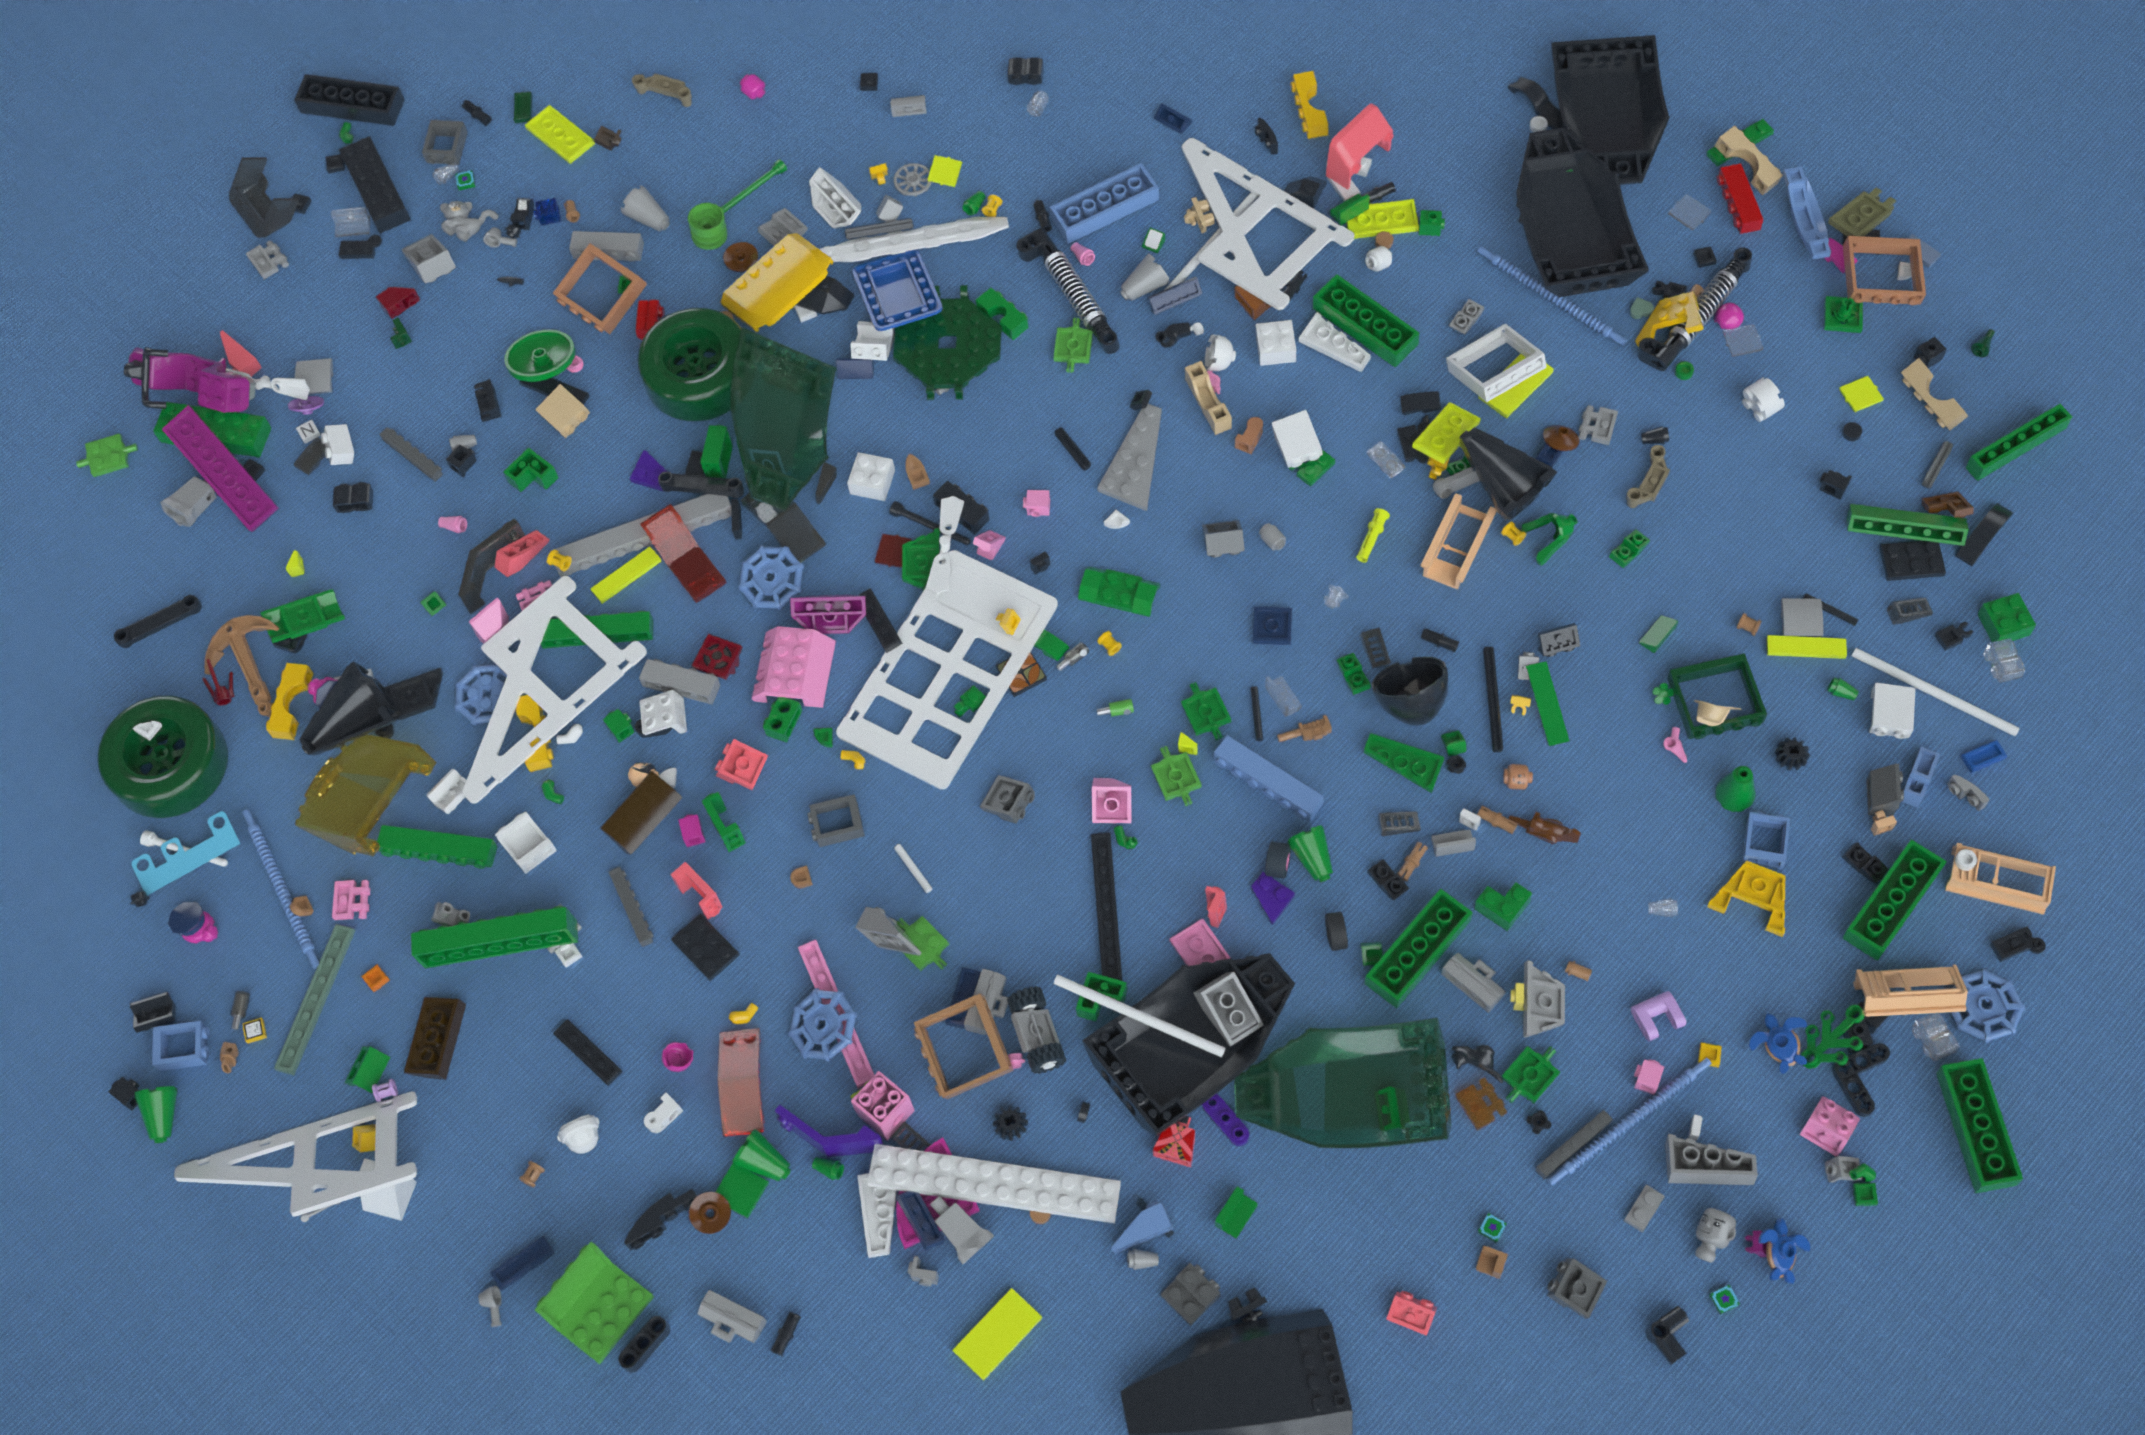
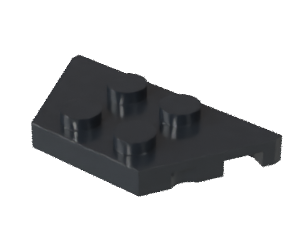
[384,668,443,720]

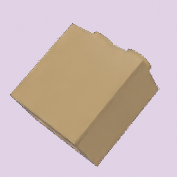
[535,384,590,438]

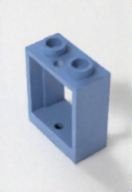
[1742,811,1790,869]
[152,1021,210,1071]

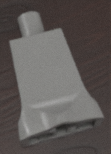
[160,476,216,527]
[930,1196,994,1265]

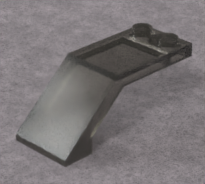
[740,481,826,563]
[458,518,525,615]

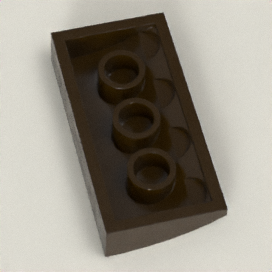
[600,771,683,855]
[404,997,466,1080]

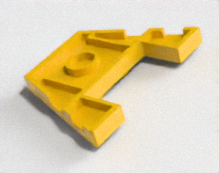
[1635,291,1704,347]
[1707,861,1785,937]

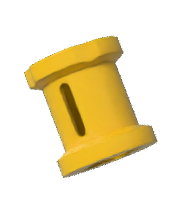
[982,194,1003,217]
[1501,521,1526,546]
[547,549,572,572]
[1097,631,1122,656]

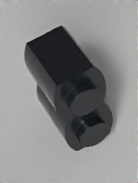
[1007,58,1044,85]
[333,482,373,513]

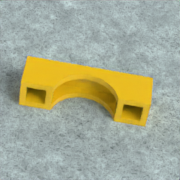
[1290,71,1329,139]
[266,663,314,740]
[516,695,554,772]

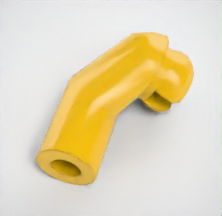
[841,750,865,769]
[729,1003,759,1024]

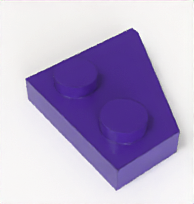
[629,450,667,492]
[1251,872,1295,925]

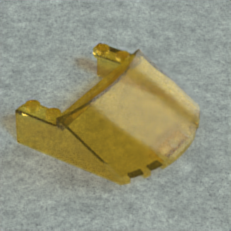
[295,734,437,856]

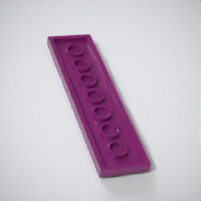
[162,405,279,532]

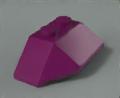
[790,595,866,634]

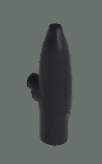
[497,277,524,287]

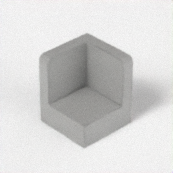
[876,194,903,222]

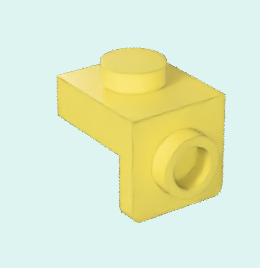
[1510,983,1524,1011]

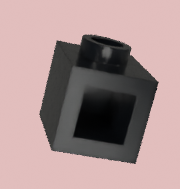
[1914,337,1947,368]
[1842,1019,1873,1053]
[108,1076,140,1111]

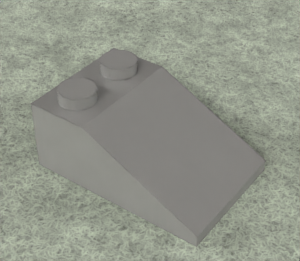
[401,234,456,283]
[855,907,921,956]
[1194,972,1264,1046]

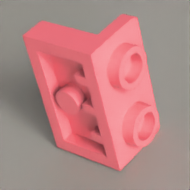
[1205,886,1227,928]
[1386,1291,1437,1336]

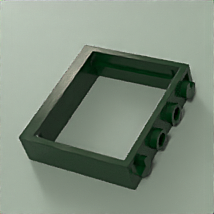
[1667,653,1767,739]

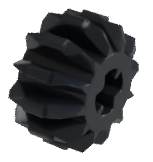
[1775,737,1810,771]
[993,1105,1028,1141]

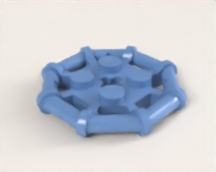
[738,545,804,610]
[454,664,507,726]
[1951,969,2025,1043]
[788,988,858,1062]

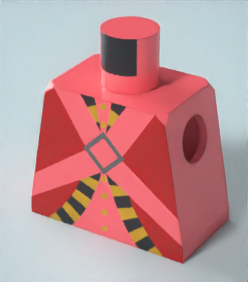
[1153,1116,1196,1168]

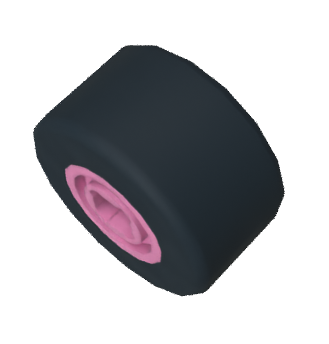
[1265,841,1291,879]

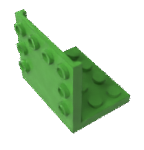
[535,1242,654,1365]

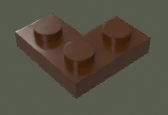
[1922,491,1974,518]

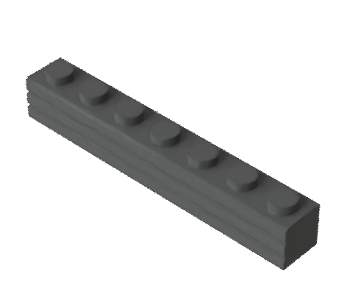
[379,427,443,482]
[609,867,654,947]
[1536,1110,1613,1180]

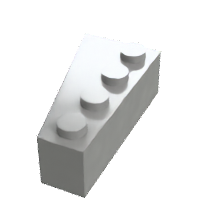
[1665,1134,1758,1185]

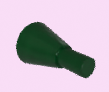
[1971,329,1995,358]

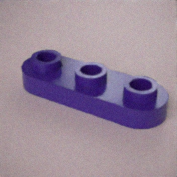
[1202,1094,1249,1146]

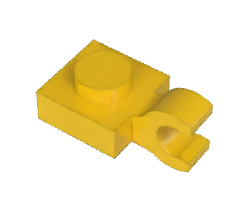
[1427,457,1449,480]

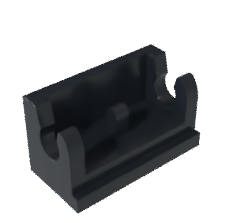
[474,379,502,422]

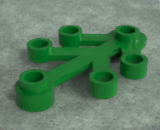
[1801,1005,1865,1069]

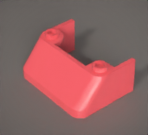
[1326,103,1394,190]

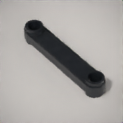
[658,471,744,498]
[114,595,202,648]

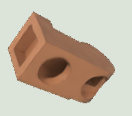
[1235,417,1263,455]

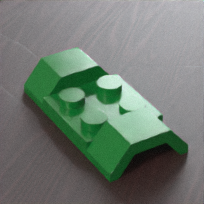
[1078,566,1161,617]
[260,589,345,643]

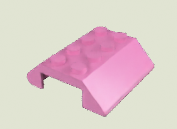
[752,626,836,708]

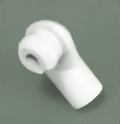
[557,724,583,744]

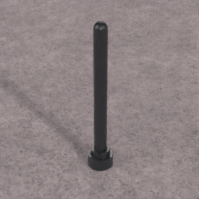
[889,501,971,545]

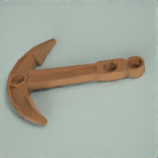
[204,615,279,717]

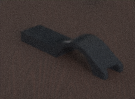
[1508,77,1567,130]

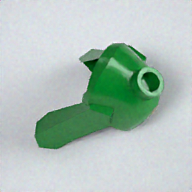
[1522,513,1578,566]

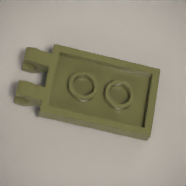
[1828,187,1896,237]

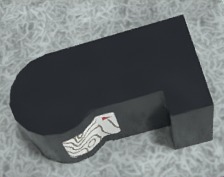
[510,198,534,230]

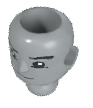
[1695,1208,1736,1263]

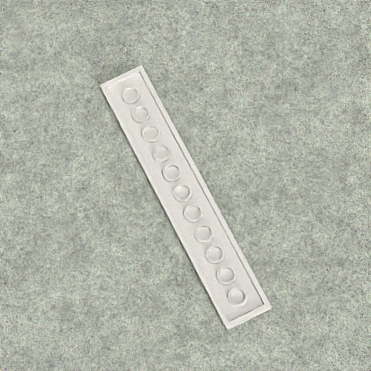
[867,1144,1121,1223]

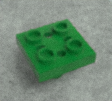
[1824,296,1863,333]

